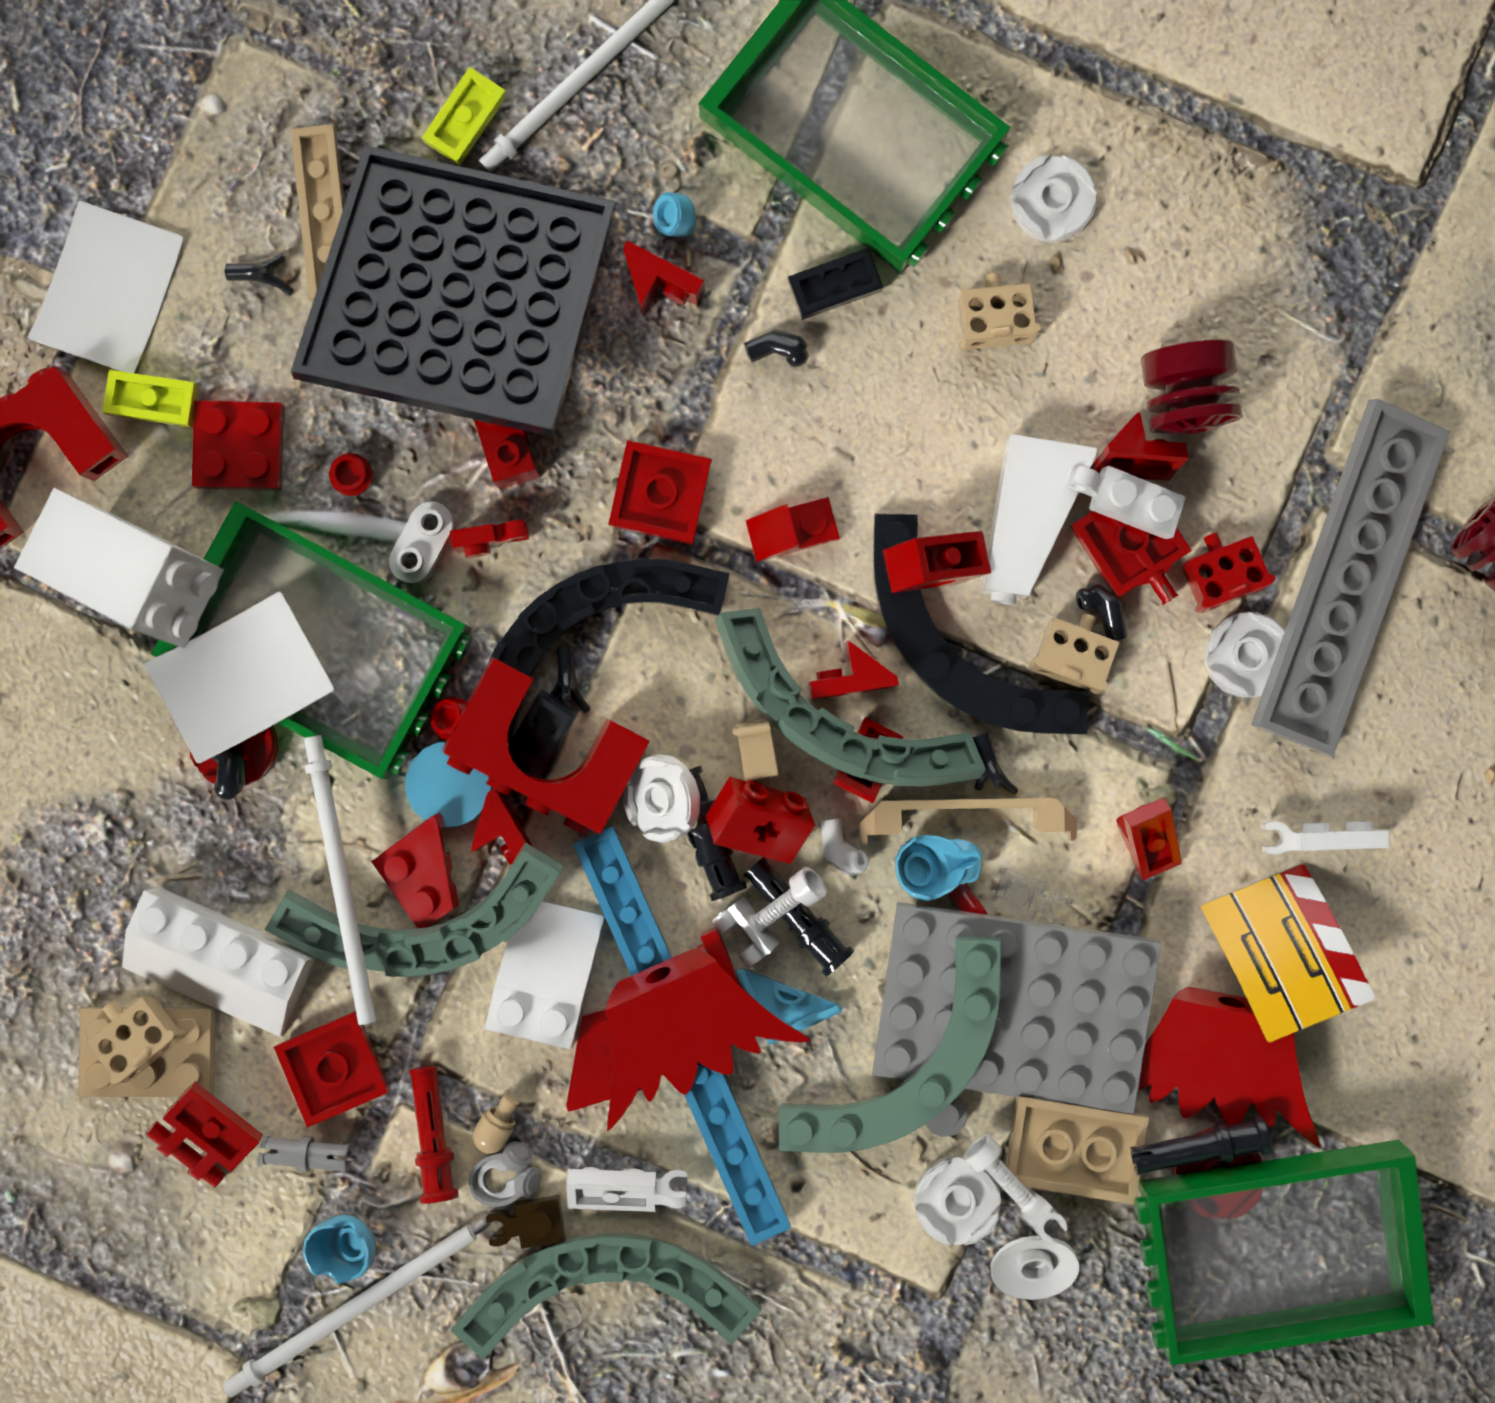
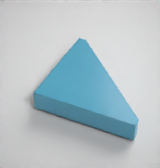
[736,968,842,1045]

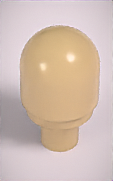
[473,1094,519,1154]

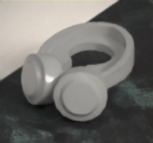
[469,1141,541,1207]

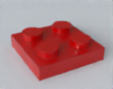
[191,400,285,491]
[608,440,712,545]
[274,1011,391,1128]

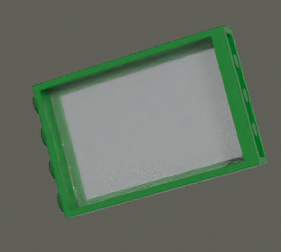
[698,0,1011,274]
[151,500,473,779]
[1134,1140,1434,1366]

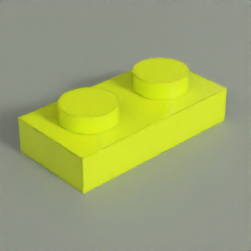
[421,67,507,166]
[102,370,199,428]

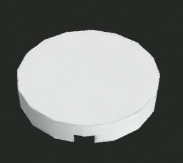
[1010,155,1097,243]
[1205,612,1285,698]
[623,754,700,843]
[913,1156,1001,1246]

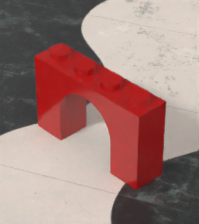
[0,366,129,550]
[442,657,650,836]

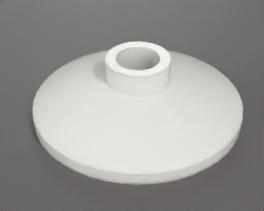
[991,1236,1079,1300]

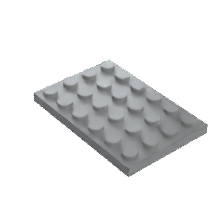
[872,902,1161,1114]

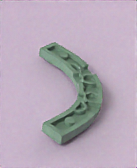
[716,608,986,787]
[264,843,563,977]
[779,936,1001,1153]
[451,1233,761,1360]

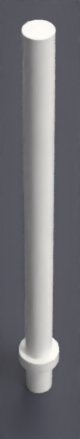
[478,0,675,173]
[304,735,376,1025]
[223,1225,476,1398]

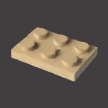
[79,1007,215,1097]
[1006,1096,1149,1205]

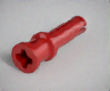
[409,1065,459,1204]

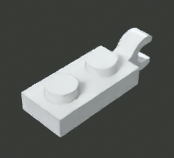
[1065,465,1186,539]
[1261,821,1389,855]
[566,1167,687,1212]

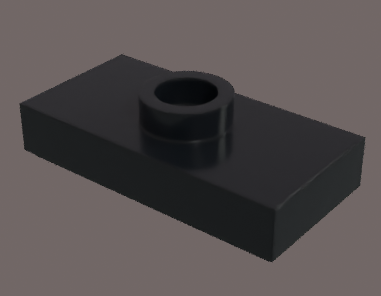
[787,247,884,320]
[508,689,579,779]

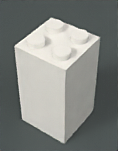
[14,488,224,649]

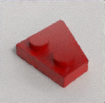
[371,812,459,928]
[566,1008,642,1112]

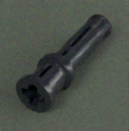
[744,857,855,977]
[1130,1114,1271,1176]

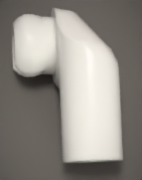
[820,818,869,876]

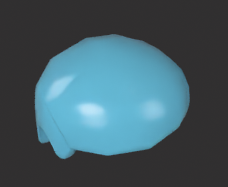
[303,1214,376,1284]

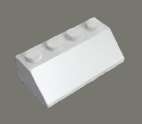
[122,887,316,1037]

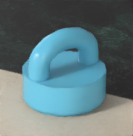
[653,192,696,237]

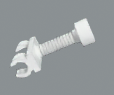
[711,867,826,968]
[963,1134,1067,1243]

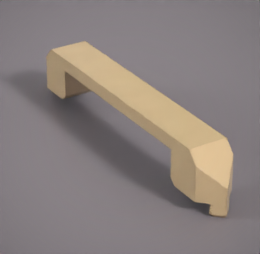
[860,797,1077,844]

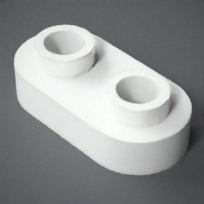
[389,502,455,584]

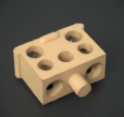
[959,273,1041,350]
[1028,614,1120,695]
[732,718,778,788]
[86,995,186,1085]

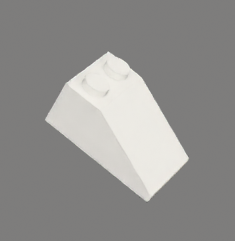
[485,901,605,1049]

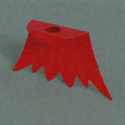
[605,949,811,1131]
[1138,986,1321,1148]

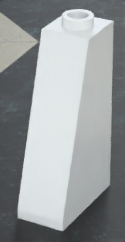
[980,434,1097,605]

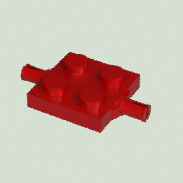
[1070,478,1192,605]

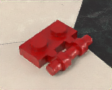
[145,1081,263,1188]

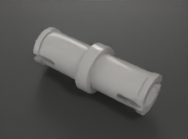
[259,1136,353,1173]

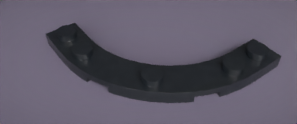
[873,514,1088,735]
[487,559,730,744]

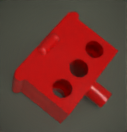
[1182,532,1275,614]

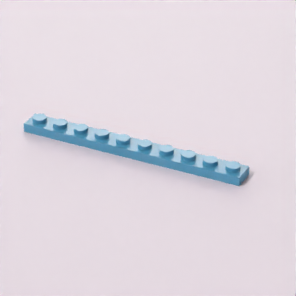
[573,826,791,1246]

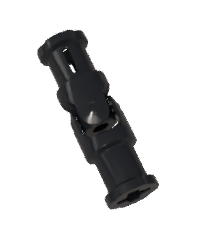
[686,765,747,901]

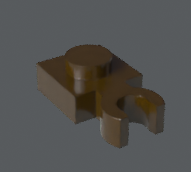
[486,1195,566,1249]

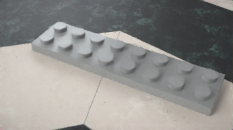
[1251,398,1450,756]

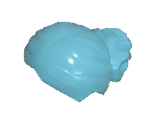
[895,835,983,901]

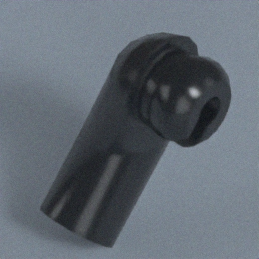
[743,330,809,367]
[1075,583,1128,641]
[212,747,246,800]

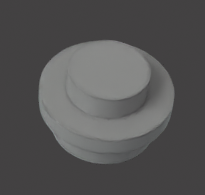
[925,1096,967,1137]

